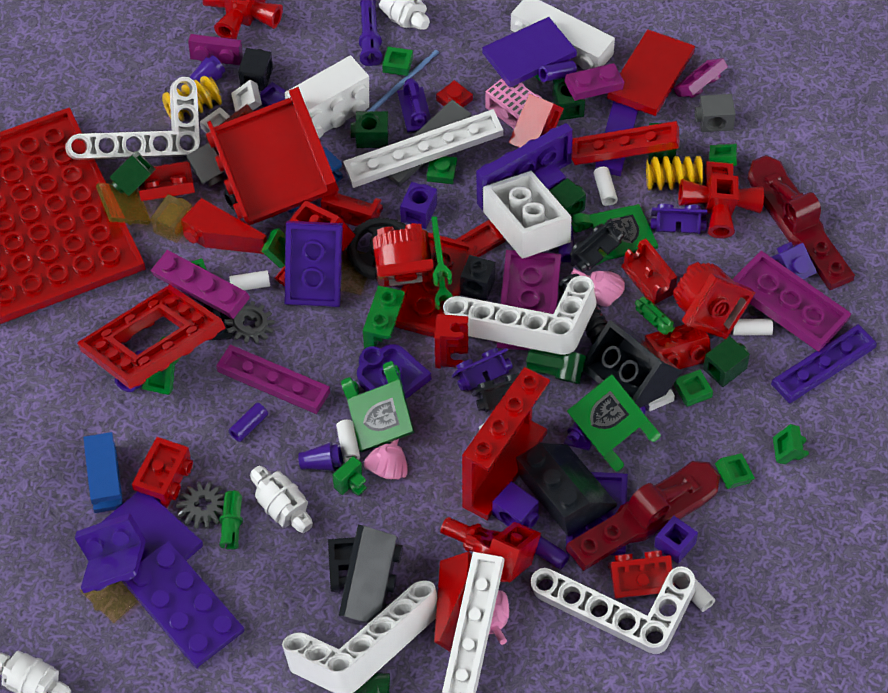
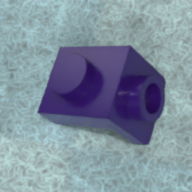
[771,242,817,279]

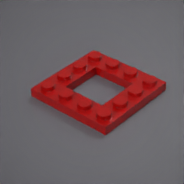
[77,284,225,389]

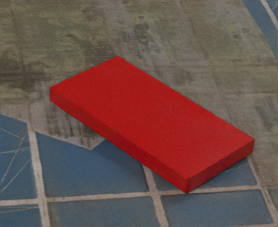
[607,29,695,116]
[395,232,477,338]

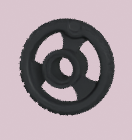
[347,217,406,281]

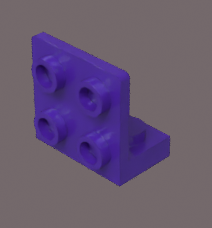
[75,513,146,593]

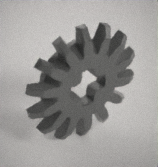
[224,301,275,344]
[176,482,225,529]

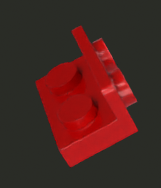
[139,161,195,201]
[645,324,711,369]
[132,437,193,508]
[608,550,675,598]

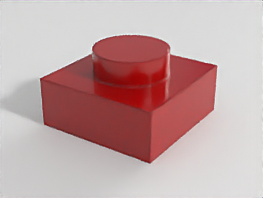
[436,80,473,108]

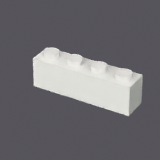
[511,0,615,70]

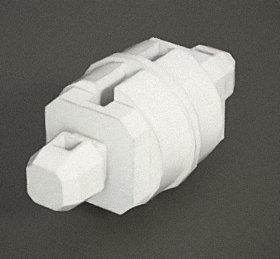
[379,0,430,29]
[250,466,313,533]
[0,651,71,693]

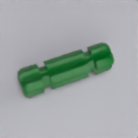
[635,296,675,335]

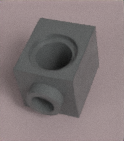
[695,94,736,132]
[186,143,226,186]

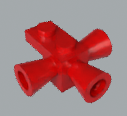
[203,0,283,39]
[678,161,764,238]

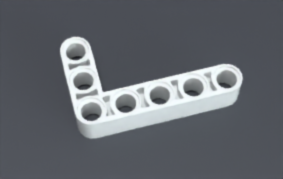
[65,77,200,160]
[443,276,597,355]
[531,566,696,654]
[282,580,437,693]

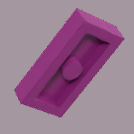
[188,34,243,65]
[673,58,728,98]
[565,63,624,101]

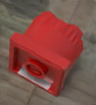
[373,223,434,287]
[673,262,756,339]

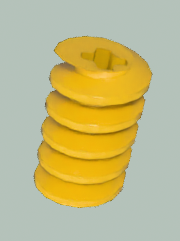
[162,76,222,122]
[646,156,703,191]

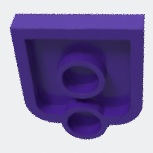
[357,344,432,399]

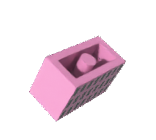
[485,79,543,129]

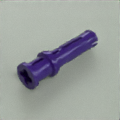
[359,0,383,66]

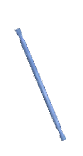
[355,49,439,122]

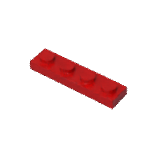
[572,121,679,165]

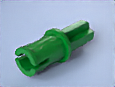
[219,490,243,550]

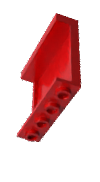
[206,87,339,226]
[462,367,550,521]

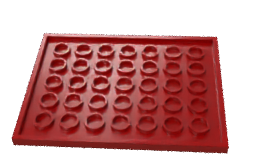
[0,107,146,324]

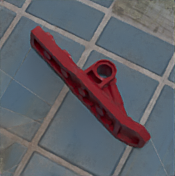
[747,155,855,290]
[565,461,720,571]

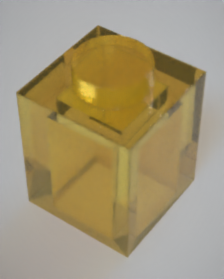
[151,194,192,243]

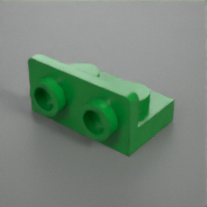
[363,285,405,349]

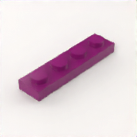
[150,250,250,319]
[216,344,330,414]

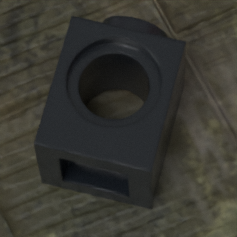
[238,48,273,91]
[460,255,496,301]

